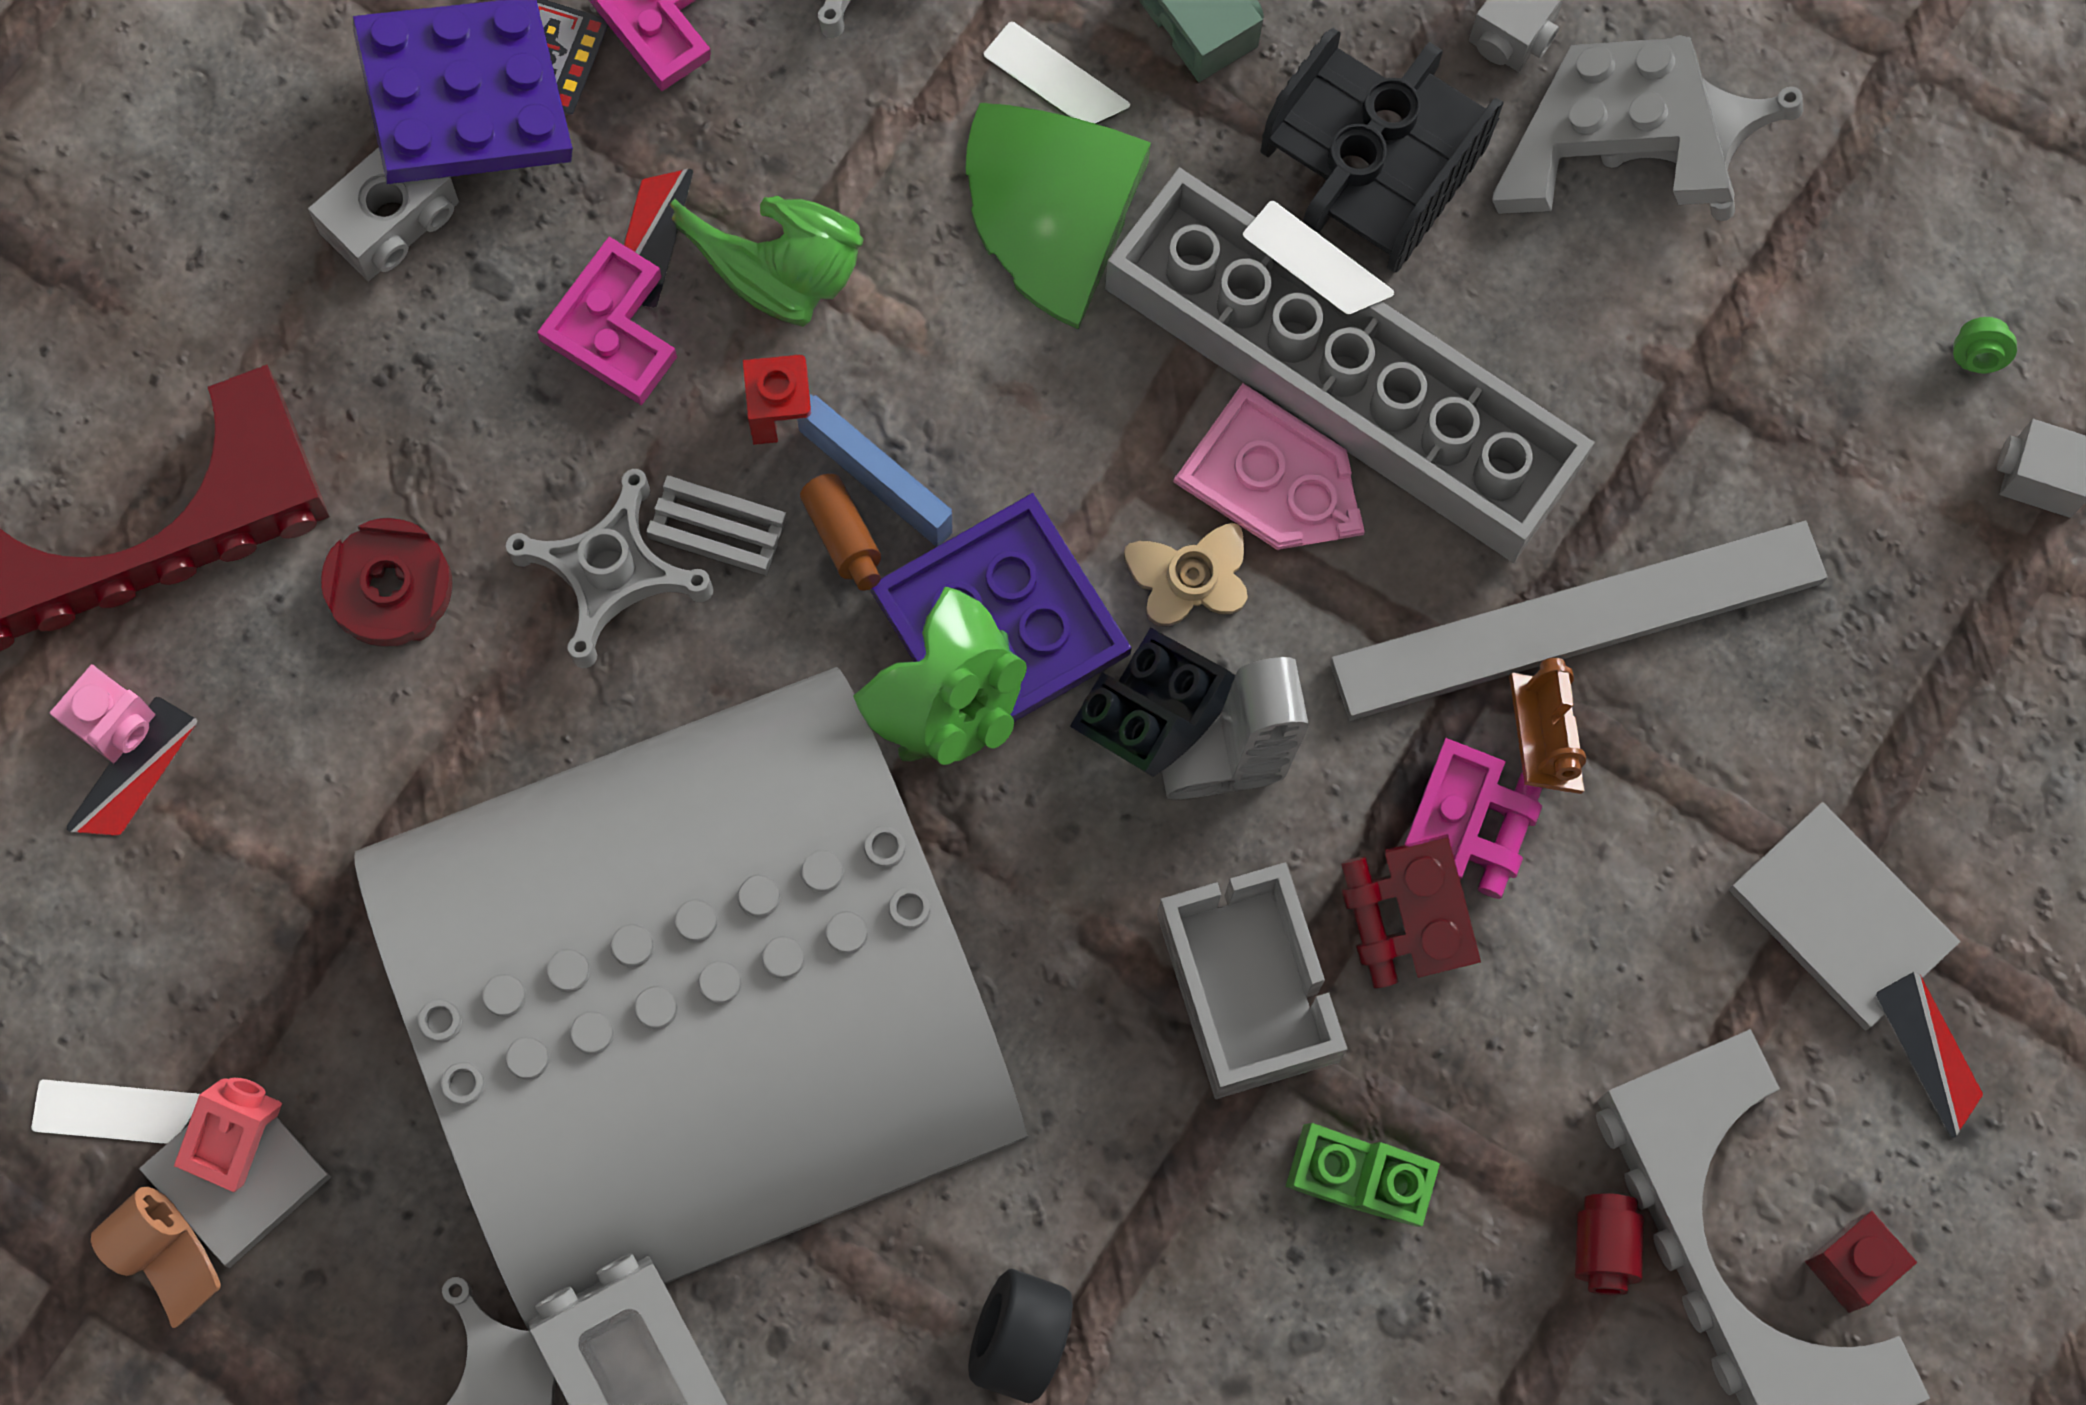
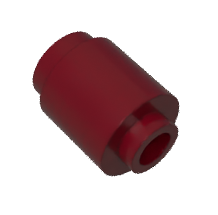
[1575,1194,1644,1295]

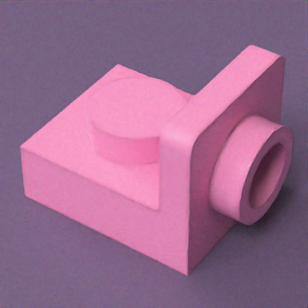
[50,664,156,764]

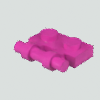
[1404,738,1543,899]

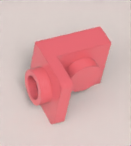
[174,1078,282,1192]

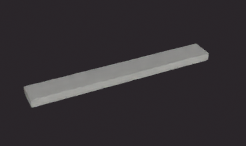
[1330,521,1828,721]

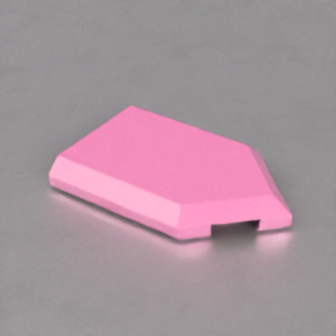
[1173,383,1365,550]

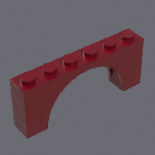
[0,364,330,651]

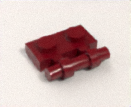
[1341,834,1481,989]

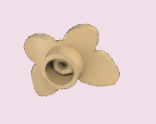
[1124,523,1248,626]

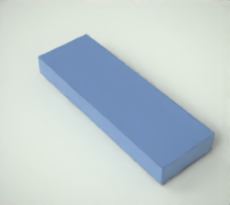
[797,394,952,547]

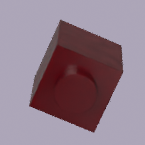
[1804,1211,1918,1313]

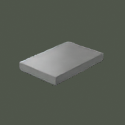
[1729,802,1961,1031]

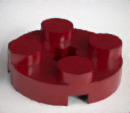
[321,518,452,647]

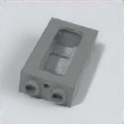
[528,1253,727,1405]

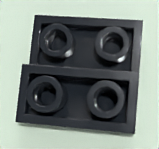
[1070,627,1235,777]

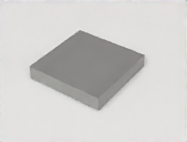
[139,1117,331,1268]

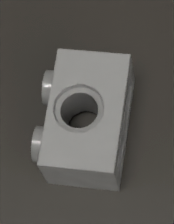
[308,147,459,282]

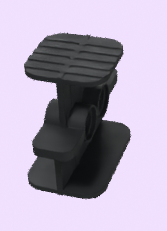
[1260,28,1503,273]

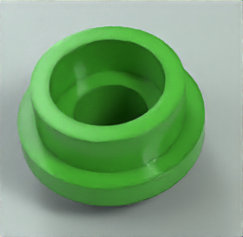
[1953,317,2017,374]

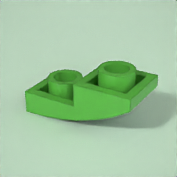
[1285,1123,1440,1227]

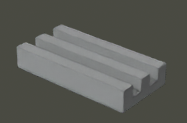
[646,475,787,576]

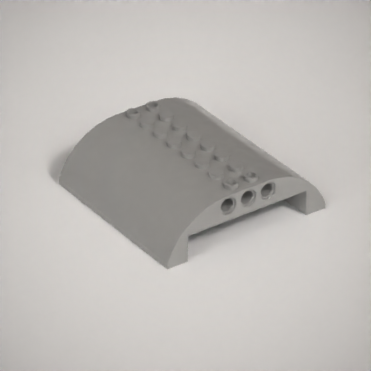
[354,667,1028,1331]

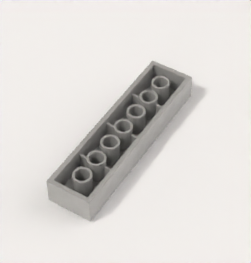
[1105,167,1595,563]

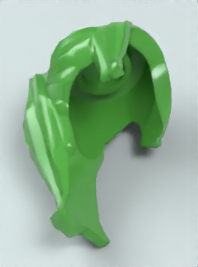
[670,196,864,327]

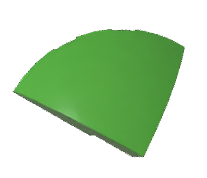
[966,103,1151,329]

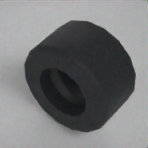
[968,1269,1073,1403]

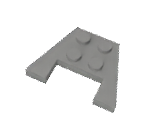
[1492,37,1735,214]

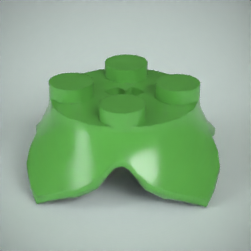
[853,586,1027,765]

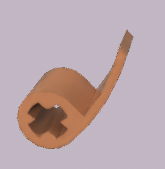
[91,1187,221,1328]

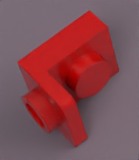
[743,355,811,445]

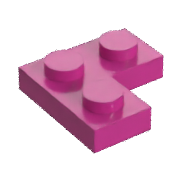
[589,0,711,92]
[537,236,677,406]

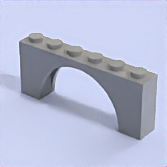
[1596,1029,1930,1405]

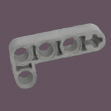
[1162,657,1309,800]

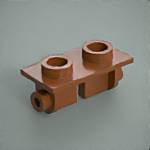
[1509,658,1586,794]

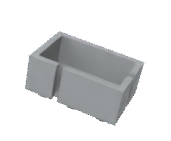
[1157,862,1347,1099]

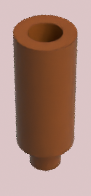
[800,474,881,591]

